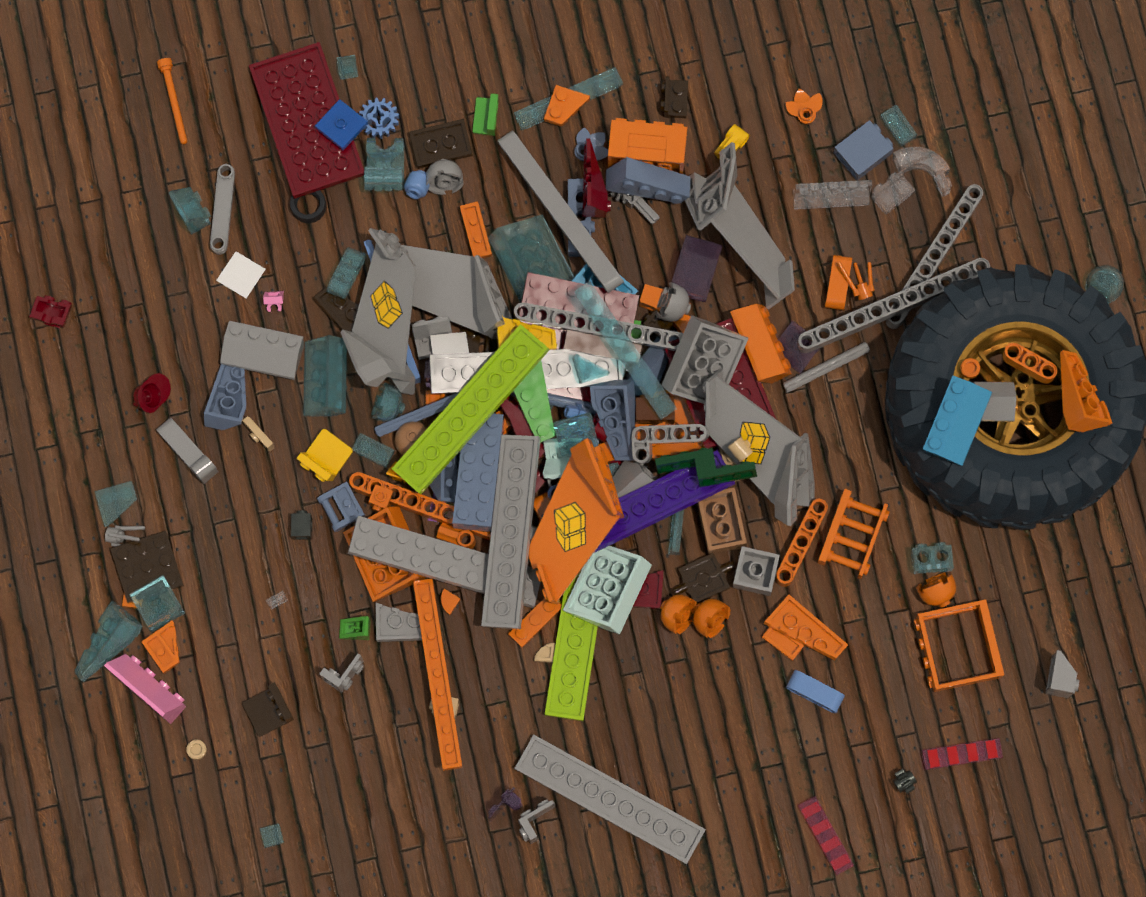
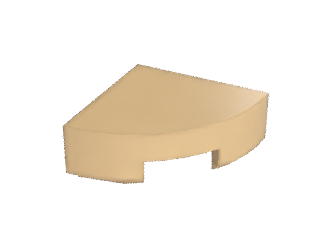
[534,643,555,663]

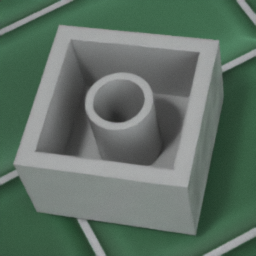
[733,546,780,596]

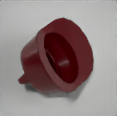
[132,373,171,413]

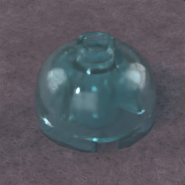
[1085,265,1124,303]
[372,382,405,422]

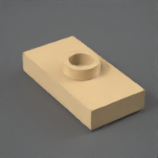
[242,416,274,452]

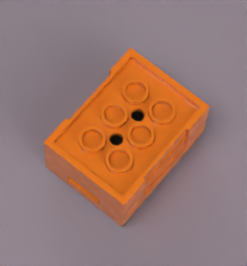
[608,118,687,174]

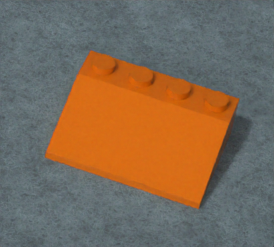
[343,507,427,602]

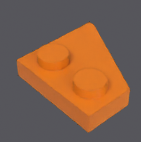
[544,85,590,127]

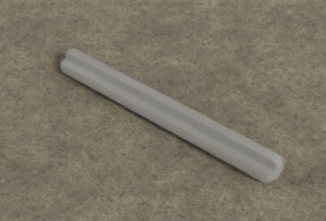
[783,342,870,392]

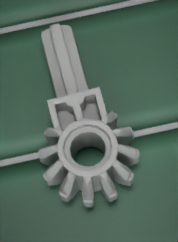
[610,191,660,224]

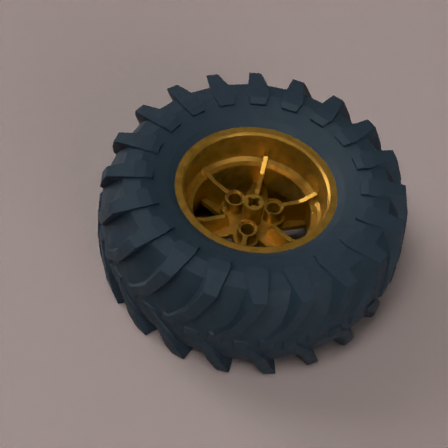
[885,264,1146,530]

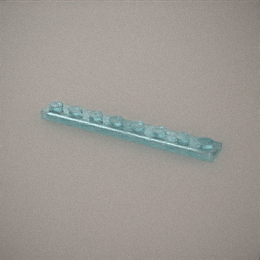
[574,281,677,420]

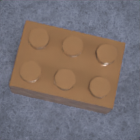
[697,487,747,555]

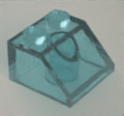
[168,187,211,234]
[129,575,185,632]

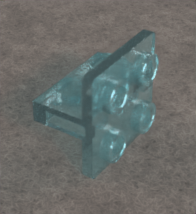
[554,413,598,457]

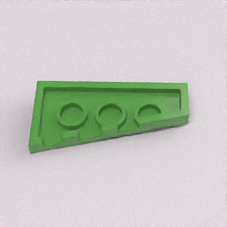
[513,360,555,443]

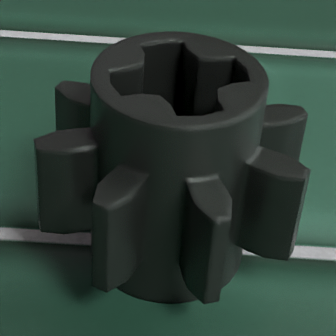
[892,768,917,794]

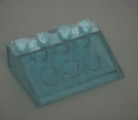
[488,214,574,303]

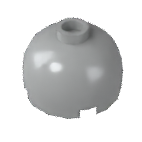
[426,159,464,195]
[656,282,691,322]

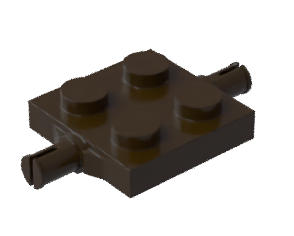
[673,553,736,603]

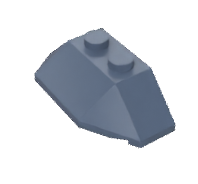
[429,450,461,503]

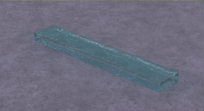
[514,67,623,131]

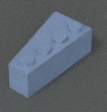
[606,157,690,204]

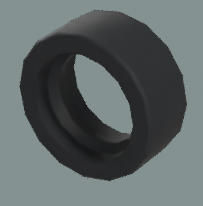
[290,190,327,223]

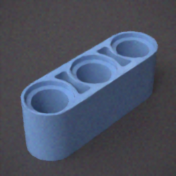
[786,670,845,714]

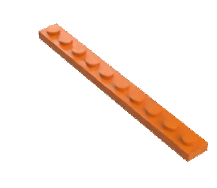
[413,579,462,771]

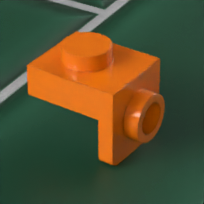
[368,485,393,512]

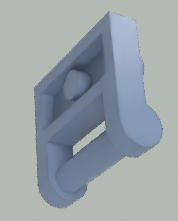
[317,482,365,532]

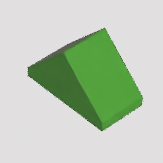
[339,616,371,640]

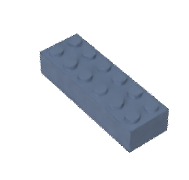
[452,413,504,532]

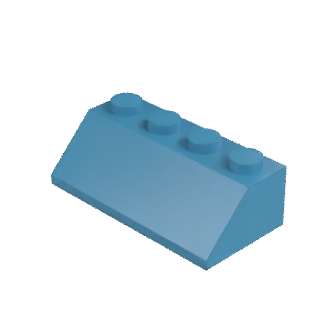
[923,375,992,466]

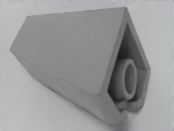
[613,457,658,498]

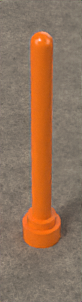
[157,58,187,144]

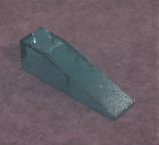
[74,601,143,682]

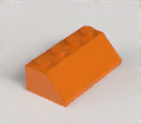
[730,304,792,384]

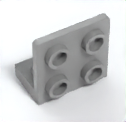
[320,654,364,693]

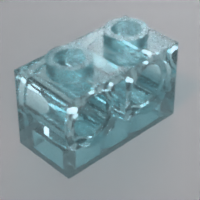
[911,542,954,574]

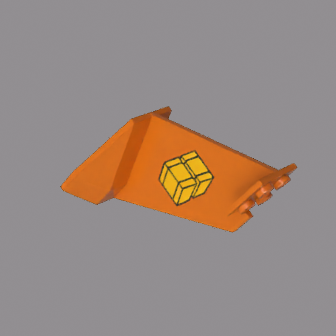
[529,438,624,605]

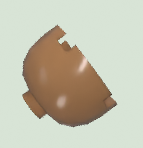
[395,421,428,456]

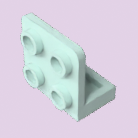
[543,437,583,479]

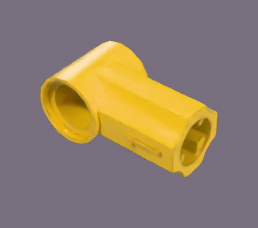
[714,124,750,160]

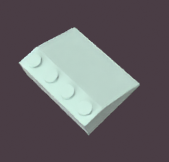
[563,546,652,635]

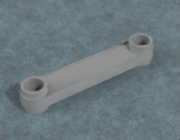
[210,164,235,255]

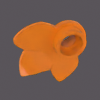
[786,89,822,124]

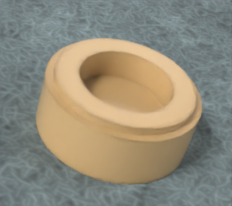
[187,740,207,760]

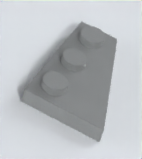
[376,603,422,642]

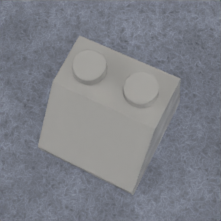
[1045,650,1079,698]

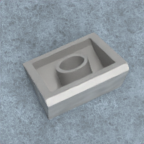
[974,382,1017,422]

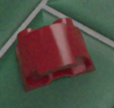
[29,295,72,328]

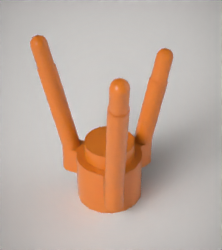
[837,261,875,300]

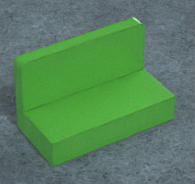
[473,94,499,136]

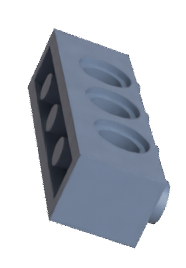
[568,179,595,257]

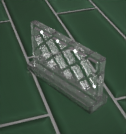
[793,180,872,209]

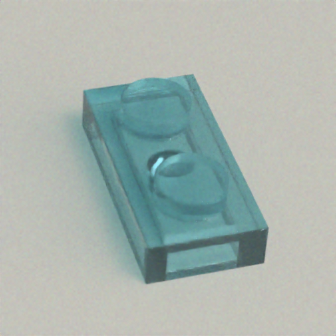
[880,105,917,147]
[352,433,395,468]

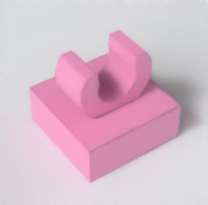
[263,291,284,312]

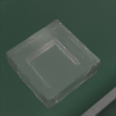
[266,591,288,609]

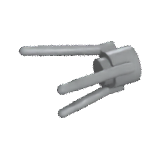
[105,525,145,547]

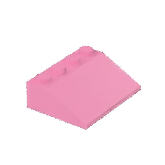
[104,654,186,724]

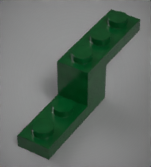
[655,448,757,487]

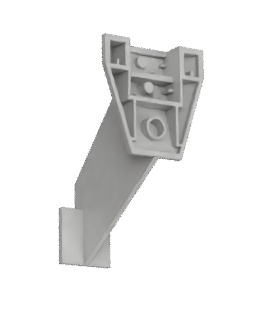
[685,142,795,309]
[401,245,513,340]

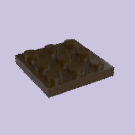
[110,531,184,603]

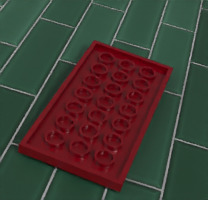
[249,42,366,199]

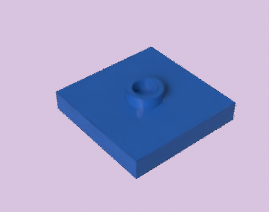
[315,99,368,150]

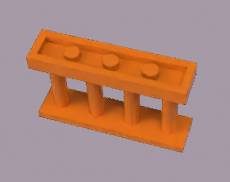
[818,489,890,579]

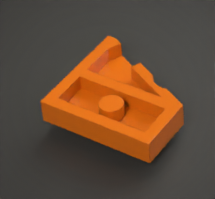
[142,621,180,674]

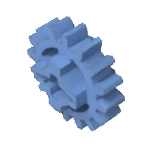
[359,98,399,139]

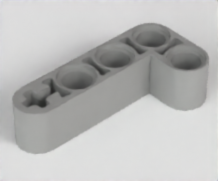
[156,417,219,484]
[632,424,709,464]

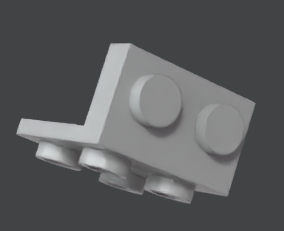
[412,316,452,360]
[519,799,555,844]

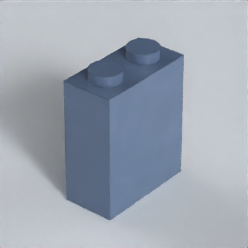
[833,120,894,181]

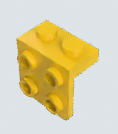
[297,429,353,482]

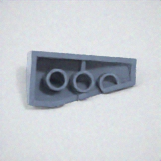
[624,330,678,397]
[204,364,246,430]
[590,380,635,460]

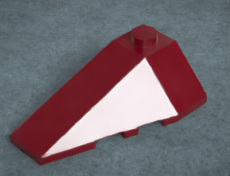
[582,138,611,218]

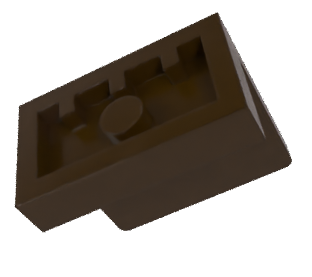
[242,682,294,737]

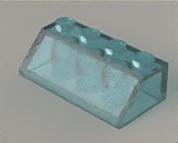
[304,335,347,416]

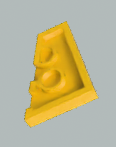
[497,316,557,350]

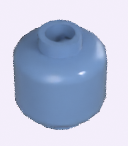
[404,170,430,199]

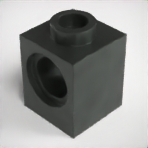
[291,510,312,540]

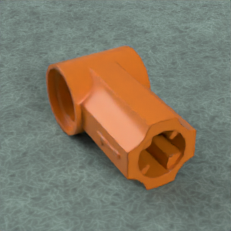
[436,522,476,549]

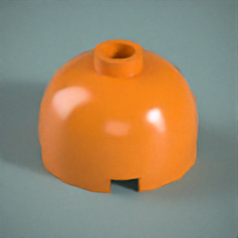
[916,572,956,607]
[661,594,697,634]
[693,599,731,638]

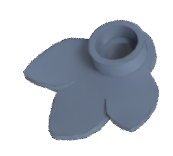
[575,128,608,161]

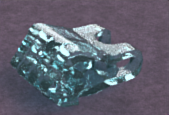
[364,138,404,192]

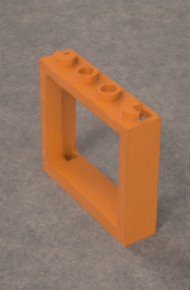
[914,600,1004,692]

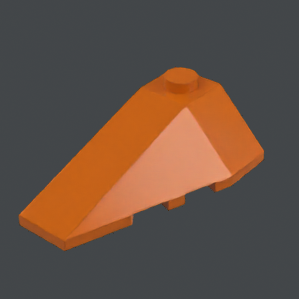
[1060,350,1112,432]

